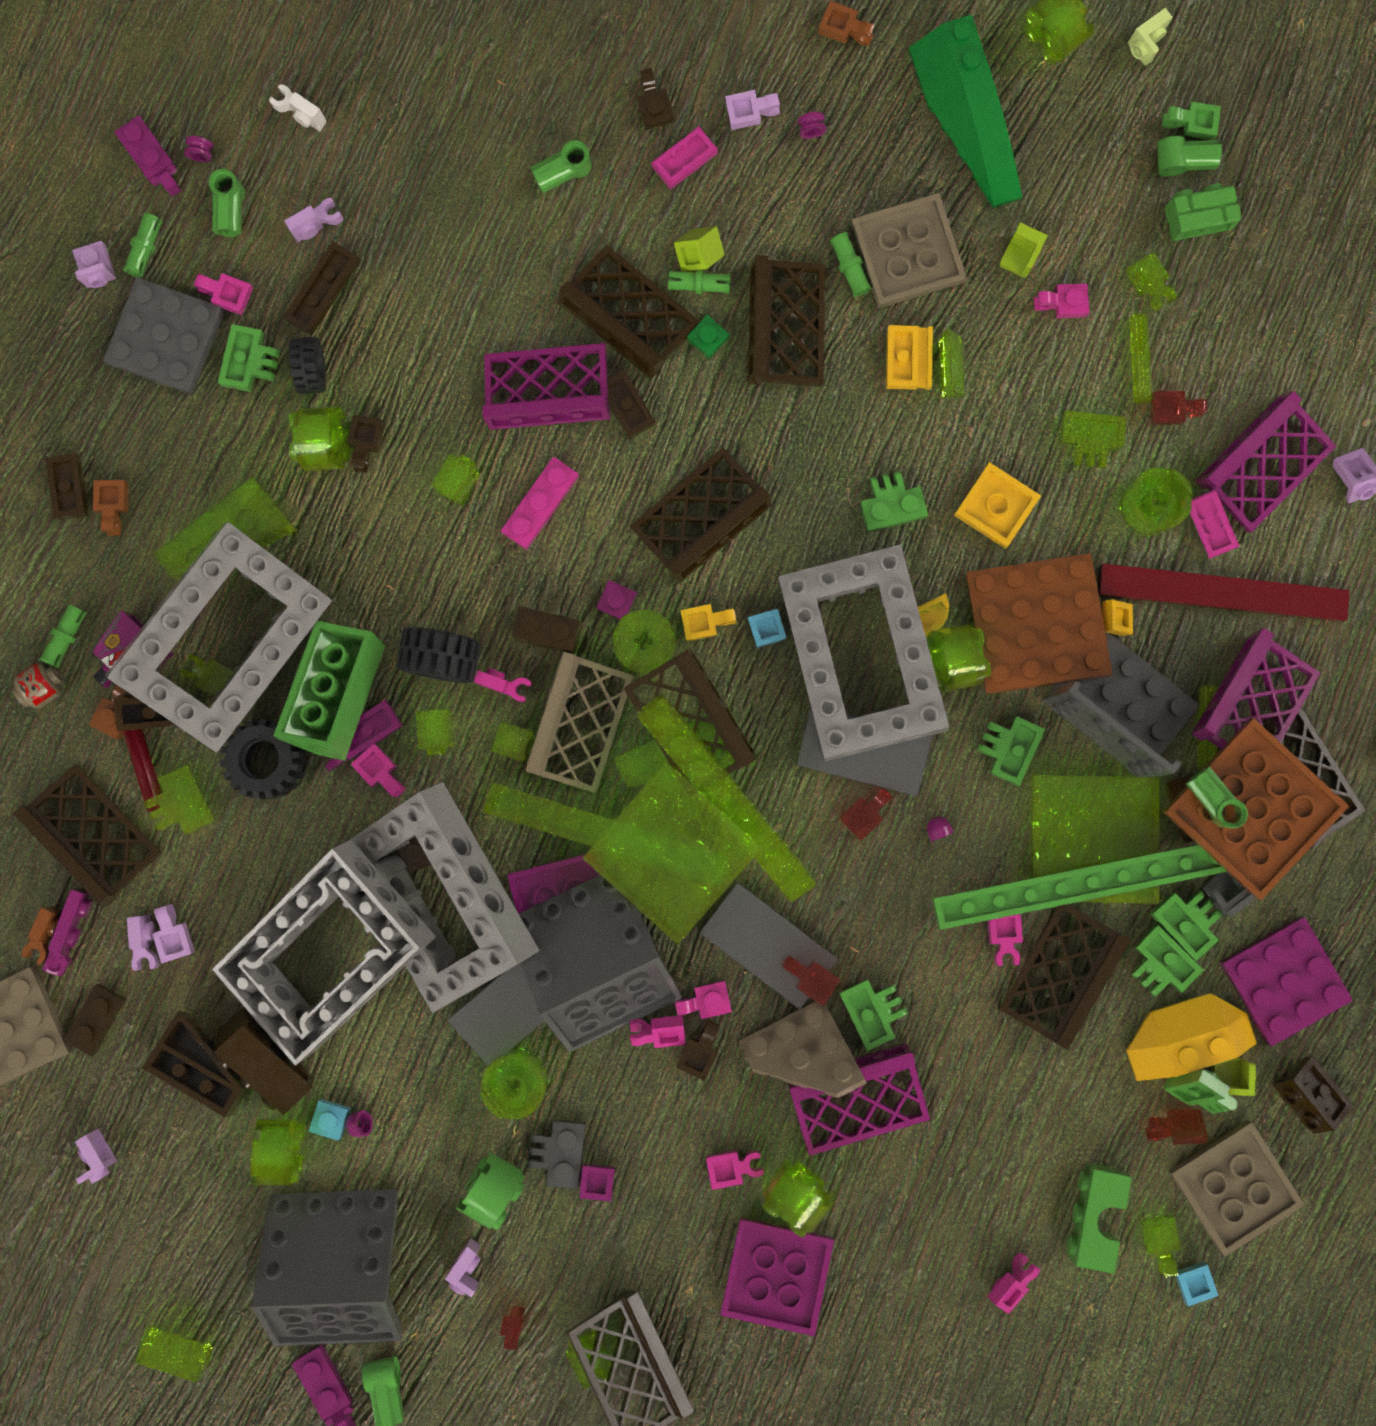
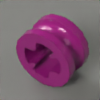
[797,112,827,139]
[184,136,214,163]

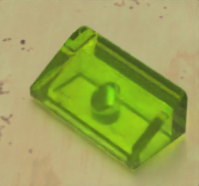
[939,329,965,398]

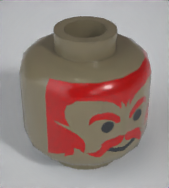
[12,663,63,709]

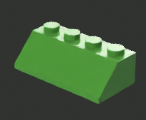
[273,621,385,761]

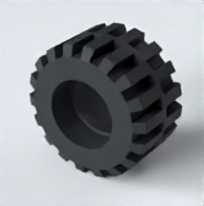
[396,627,481,684]
[220,719,308,799]

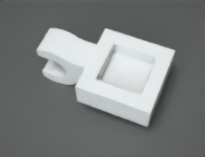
[269,84,327,132]

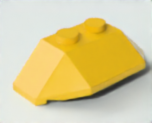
[1126,993,1257,1081]

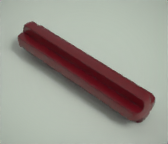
[123,729,165,812]

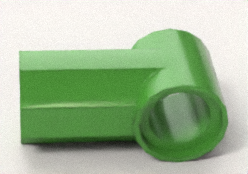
[1157,136,1222,177]
[530,140,592,194]
[209,168,245,237]
[1185,766,1248,828]
[362,1356,405,1426]

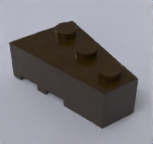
[214,1006,313,1115]
[142,1011,249,1117]

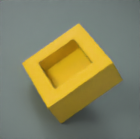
[1102,599,1133,636]

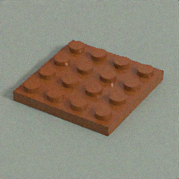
[966,553,1113,695]
[1163,718,1349,900]

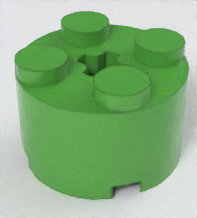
[455,1151,525,1230]

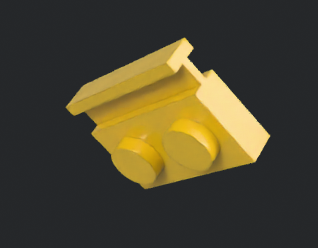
[886,325,933,390]

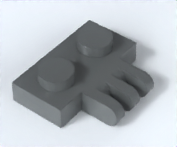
[527,1119,586,1189]

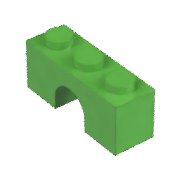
[1066,1163,1132,1274]

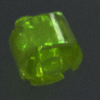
[1023,0,1094,65]
[289,406,351,471]
[1119,467,1193,537]
[613,610,676,676]
[927,624,991,692]
[481,1049,549,1120]
[251,1119,306,1186]
[762,1159,837,1237]

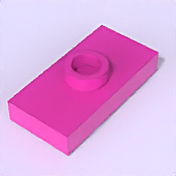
[651,126,718,190]
[1185,489,1240,559]

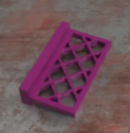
[483,343,610,430]
[1194,391,1337,533]
[1191,628,1320,749]
[788,1043,930,1156]

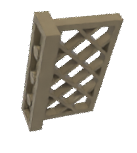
[524,652,634,793]

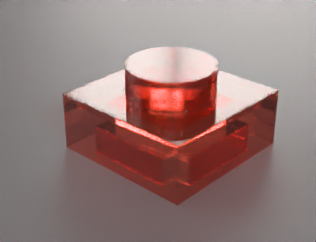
[500,1306,526,1350]

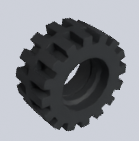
[289,337,326,395]

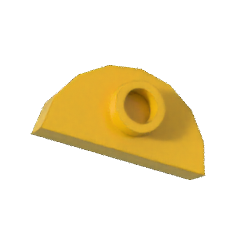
[918,593,949,637]

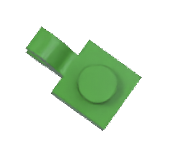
[1161,101,1221,140]

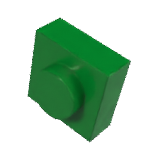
[687,315,730,360]

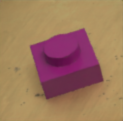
[596,580,637,622]
[579,1163,615,1202]

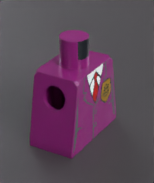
[93,610,174,688]

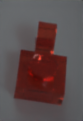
[1151,391,1208,425]
[839,788,892,841]
[782,955,841,1006]
[1145,1109,1208,1145]

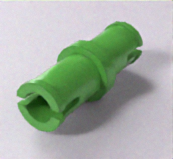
[123,213,163,278]
[830,232,872,298]
[668,270,731,295]
[39,604,87,668]

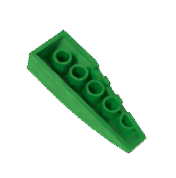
[908,15,1022,208]

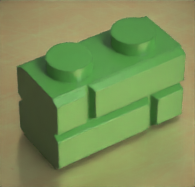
[1165,183,1241,241]

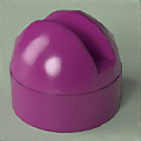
[927,817,954,842]
[345,1110,373,1138]

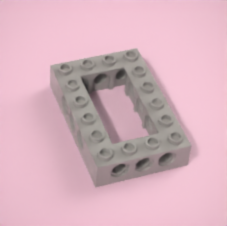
[105,522,332,753]
[778,544,949,762]
[350,782,540,1013]
[212,840,436,1066]

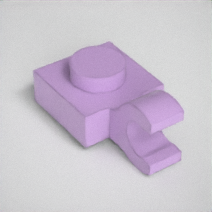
[725,90,780,130]
[284,198,343,242]
[152,904,195,964]
[127,915,159,971]

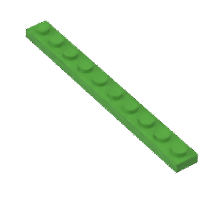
[932,844,1227,930]

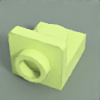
[1128,8,1173,66]

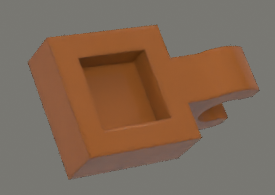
[818,1,875,46]
[93,480,129,536]
[88,684,130,739]
[22,906,63,965]

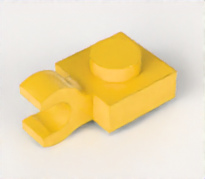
[680,604,737,642]

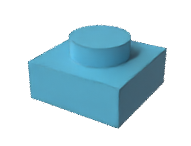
[748,609,786,648]
[309,1099,351,1141]
[1174,1261,1219,1306]

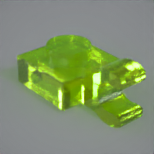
[1140,1215,1181,1278]

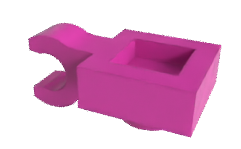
[194,273,253,316]
[1033,283,1089,318]
[474,668,532,702]
[351,744,406,798]
[675,980,732,1019]
[629,1015,686,1048]
[987,1253,1040,1314]

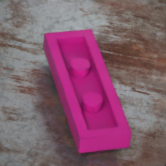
[500,456,579,551]

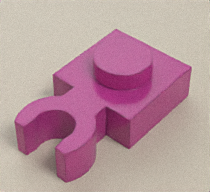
[987,914,1023,966]
[706,1150,764,1190]

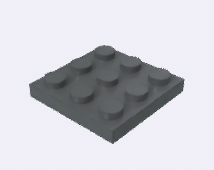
[103,277,225,395]

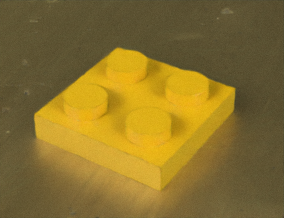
[954,462,1041,549]

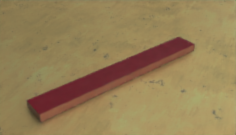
[1098,564,1350,622]

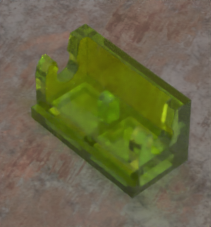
[135,1325,214,1383]

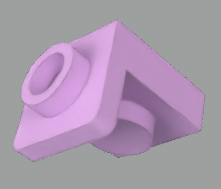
[72,241,116,288]
[1332,448,1376,503]
[75,1128,117,1184]
[445,1238,481,1297]

